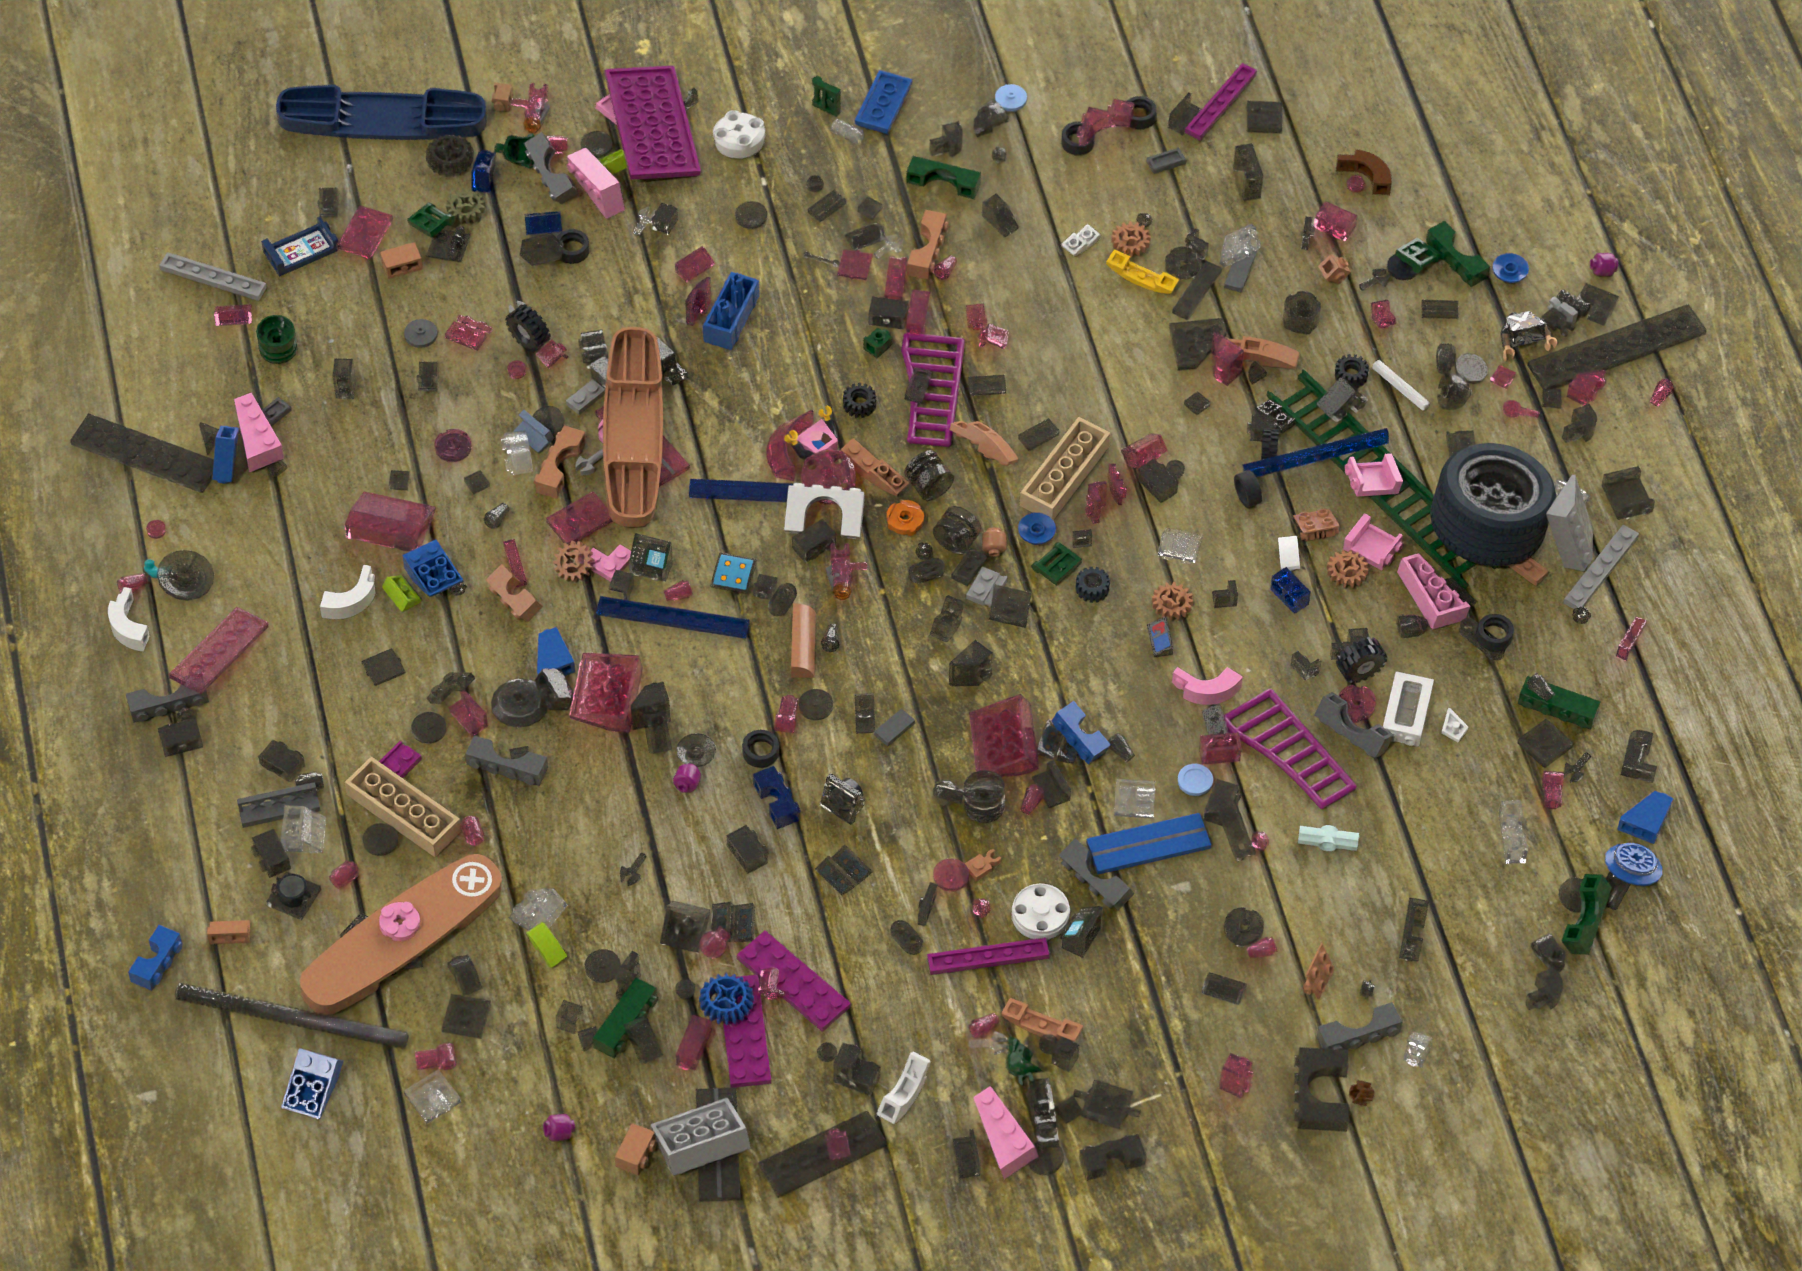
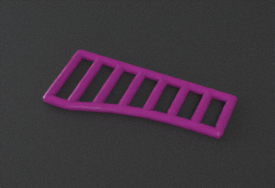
[901,333,965,447]
[1220,689,1357,809]

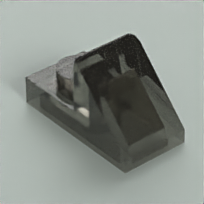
[199,422,219,455]
[854,693,875,734]

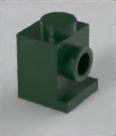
[863,327,892,359]

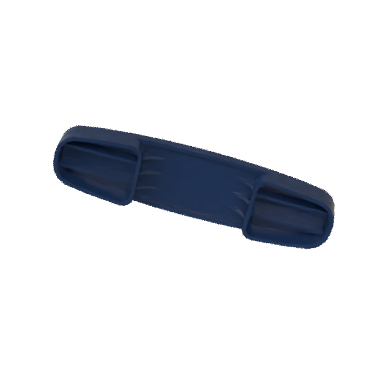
[276,85,487,140]

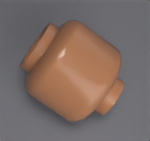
[982,527,1007,557]

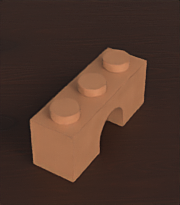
[486,564,543,622]

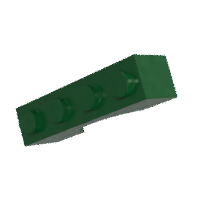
[906,156,981,200]
[1426,220,1490,287]
[1561,874,1612,955]

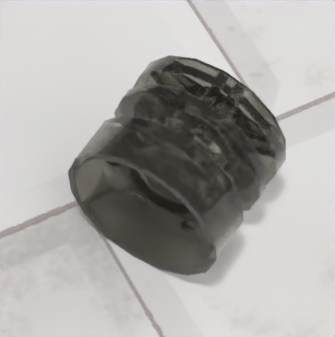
[904,450,954,501]
[964,770,1005,823]

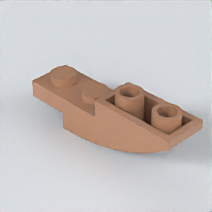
[1223,336,1300,369]
[949,421,1018,466]
[840,438,909,496]

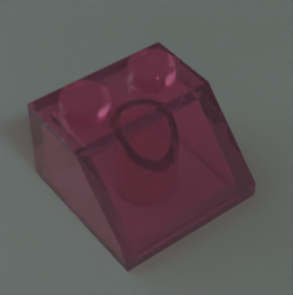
[1211,331,1244,386]

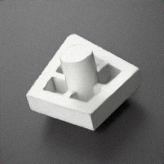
[1442,708,1468,742]

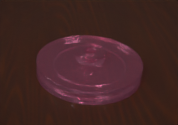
[933,858,969,891]

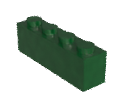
[1518,676,1601,730]
[593,977,658,1059]

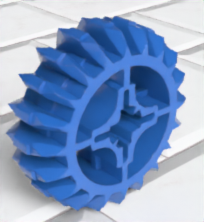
[699,973,754,1025]

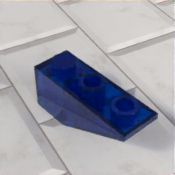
[471,150,496,193]

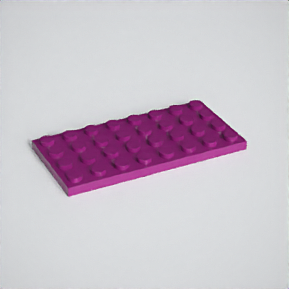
[604,66,701,180]

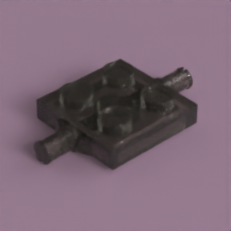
[1073,1079,1142,1129]

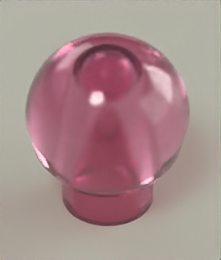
[699,926,731,958]

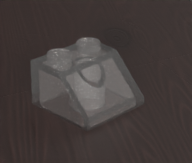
[1158,528,1203,564]

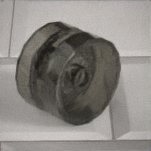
[933,506,982,554]

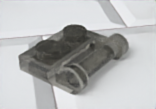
[614,951,641,1000]

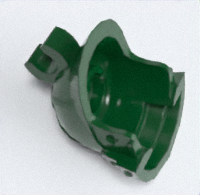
[494,133,535,169]
[1006,1036,1043,1087]

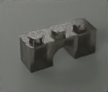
[1079,1134,1146,1181]

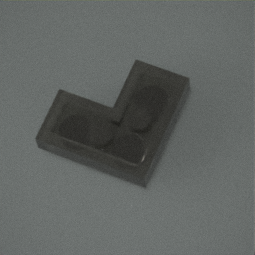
[1578,283,1619,326]
[426,672,476,704]

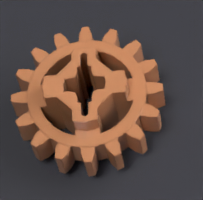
[1111,221,1151,257]
[553,540,595,582]
[1327,550,1368,588]
[1152,582,1193,621]

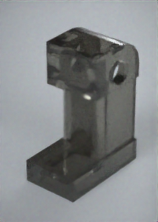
[1620,730,1657,783]

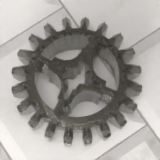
[426,133,474,177]

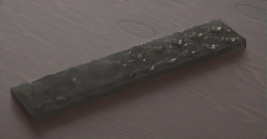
[1527,304,1707,392]

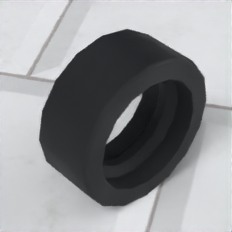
[1123,96,1157,130]
[1061,122,1095,155]
[555,229,590,264]
[1234,470,1262,508]
[1476,614,1514,651]
[742,729,779,768]

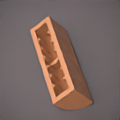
[791,603,816,678]

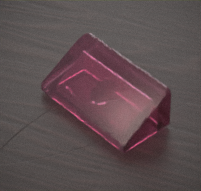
[675,246,715,282]
[214,304,252,326]

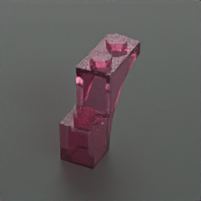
[1077,98,1134,146]

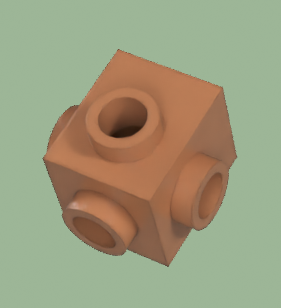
[1318,254,1351,284]

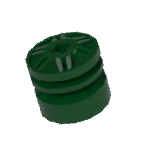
[256,315,298,364]

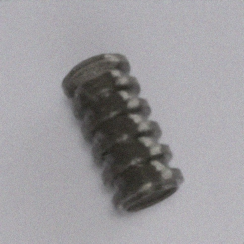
[1556,289,1590,318]

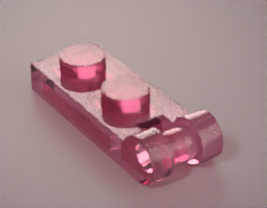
[884,256,908,301]

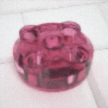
[801,450,856,504]

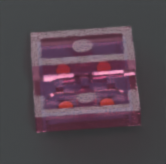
[685,277,712,326]

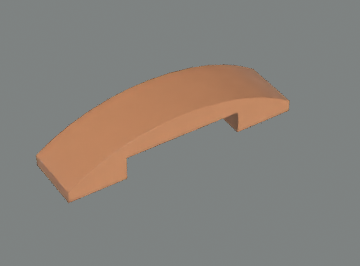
[1001,998,1083,1043]

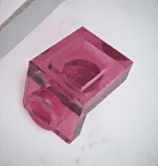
[978,323,1009,349]
[536,339,569,368]
[758,967,785,1000]
[824,1128,851,1160]

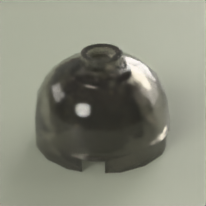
[1437,373,1471,410]

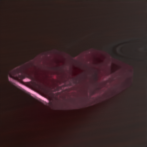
[1108,463,1127,505]

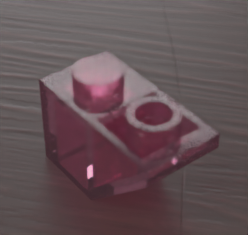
[1566,370,1606,407]

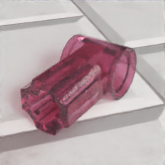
[774,695,798,733]
[1542,771,1564,809]
[415,1043,457,1070]

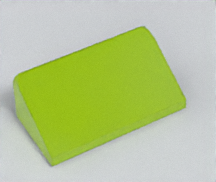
[598,149,627,175]
[382,575,422,612]

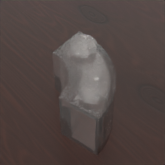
[501,430,533,475]

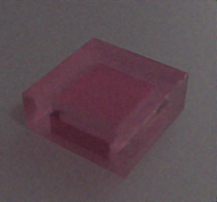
[1490,365,1516,389]

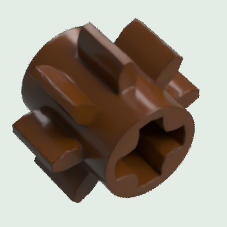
[1349,1080,1375,1106]

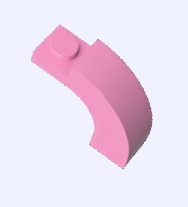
[1172,667,1243,705]

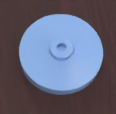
[995,84,1027,111]
[1178,764,1213,796]

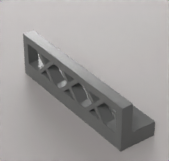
[237,782,320,828]

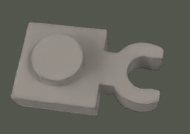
[1548,297,1578,327]

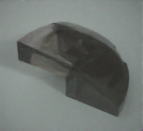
[973,100,1009,137]

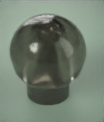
[932,779,965,806]

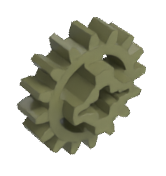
[446,189,486,224]

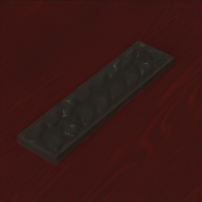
[70,413,214,493]

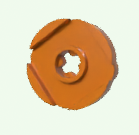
[887,500,924,536]

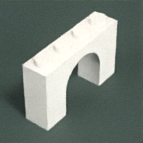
[784,483,865,540]

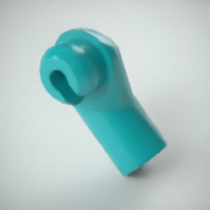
[144,559,170,578]

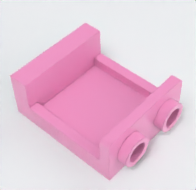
[1345,454,1403,496]
[1343,513,1404,570]

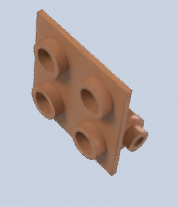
[1293,509,1340,541]
[1303,943,1334,1000]

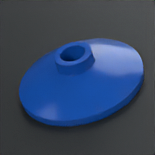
[1492,253,1529,283]
[1018,513,1056,544]

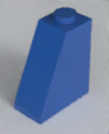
[212,426,239,483]
[537,627,575,686]
[1617,791,1673,844]

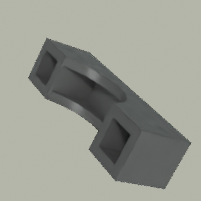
[524,132,579,205]
[126,673,209,723]
[1314,692,1394,758]
[465,735,548,786]
[1059,838,1134,911]
[1316,1002,1402,1056]

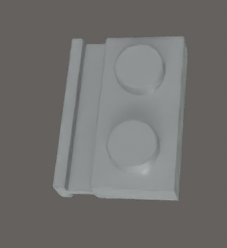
[966,567,1007,609]

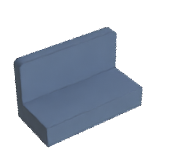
[514,410,554,453]

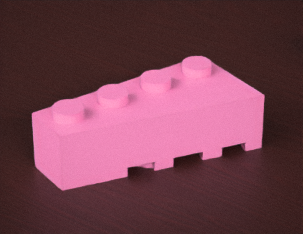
[567,148,625,219]
[234,393,284,472]
[1397,553,1470,630]
[973,1086,1039,1179]

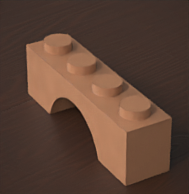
[907,210,949,279]
[534,425,586,499]

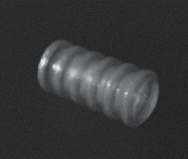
[830,118,864,145]

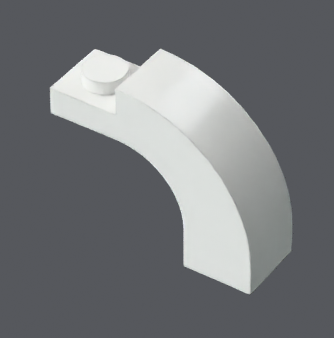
[320,565,375,619]
[108,587,150,652]
[876,1052,931,1124]

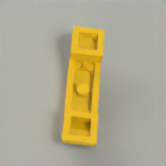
[1106,249,1179,294]

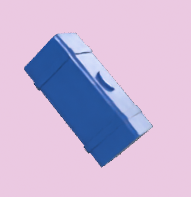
[703,272,760,350]

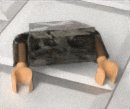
[1500,311,1557,361]

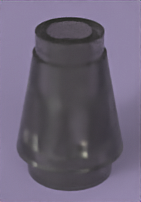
[484,503,510,529]
[821,624,840,652]
[1526,673,1555,701]
[1108,733,1135,762]

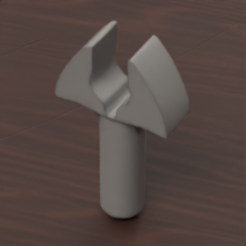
[576,449,603,475]

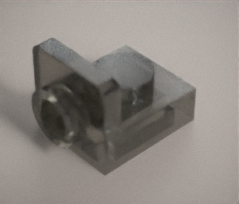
[1185,228,1209,260]
[753,574,777,600]
[1290,651,1322,681]

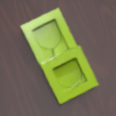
[526,922,567,968]

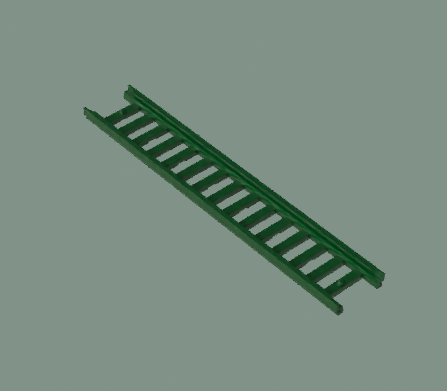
[1267,369,1498,589]

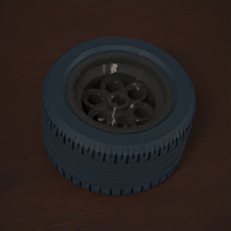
[1430,443,1556,566]

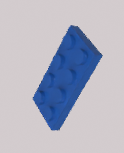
[855,70,912,134]

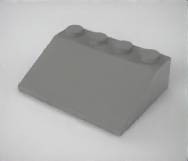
[1546,475,1593,571]
[651,1098,751,1175]

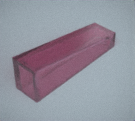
[503,539,527,587]
[1616,616,1647,661]

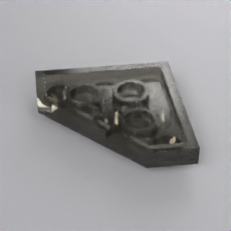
[1169,318,1226,371]

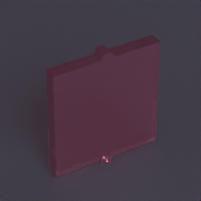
[837,249,873,280]

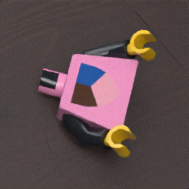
[784,406,840,464]

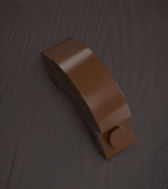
[1336,150,1392,195]

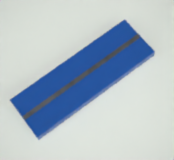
[1086,813,1211,875]

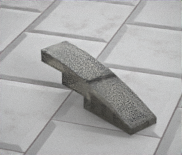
[1029,1078,1059,1148]

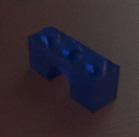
[753,766,800,829]

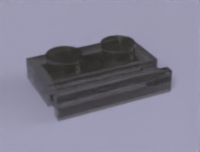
[1446,430,1476,458]

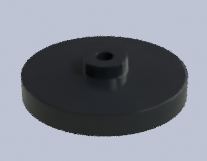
[1387,254,1418,280]

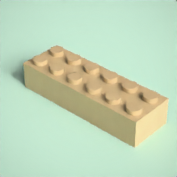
[1020,417,1111,520]
[345,757,461,857]

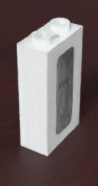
[1383,672,1434,746]

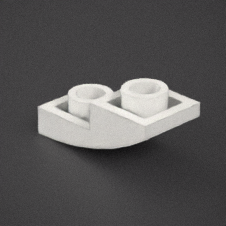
[1061,224,1101,256]
[1278,536,1300,571]

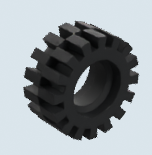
[1335,354,1369,389]
[843,383,876,418]
[1261,428,1279,463]

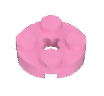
[379,902,420,941]

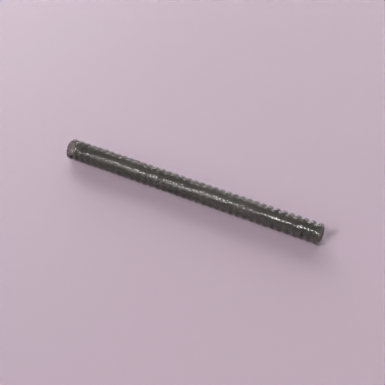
[175,983,409,1050]

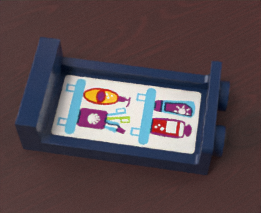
[261,216,338,277]

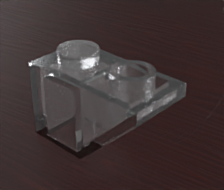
[1403,1031,1433,1068]

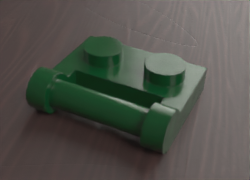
[812,76,841,117]
[407,203,455,238]
[1395,238,1441,273]
[1031,542,1082,586]

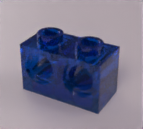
[524,211,562,235]
[1270,567,1311,614]

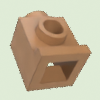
[492,83,513,112]

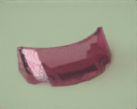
[766,410,814,481]

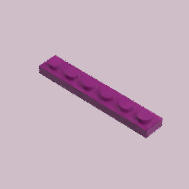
[1185,63,1257,140]
[927,937,1049,975]

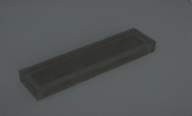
[1172,261,1222,320]

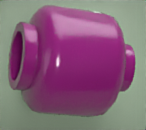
[1590,253,1618,277]
[673,764,701,793]
[543,1114,575,1142]

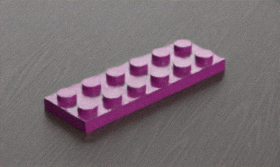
[737,930,851,1032]
[723,974,771,1088]

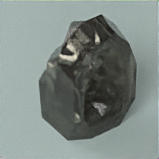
[1436,344,1456,374]
[1396,614,1428,638]

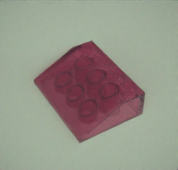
[345,492,436,551]
[569,653,643,732]
[969,694,1039,779]

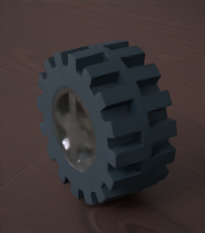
[1076,567,1110,603]

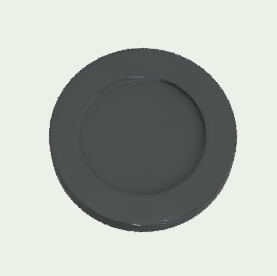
[404,319,437,348]

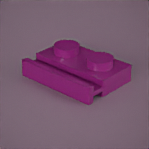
[379,741,422,778]

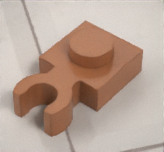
[964,849,1001,881]

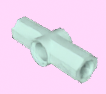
[1298,825,1359,851]

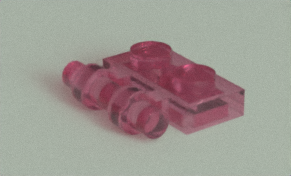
[445,314,492,351]

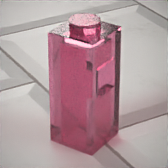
[906,290,930,335]
[676,1015,712,1071]

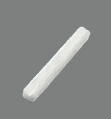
[1372,360,1430,411]

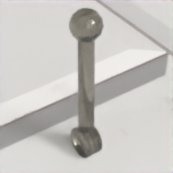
[803,251,840,267]

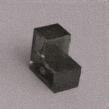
[1316,377,1368,422]
[833,1043,881,1096]

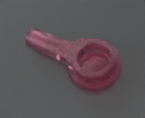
[1503,400,1540,418]

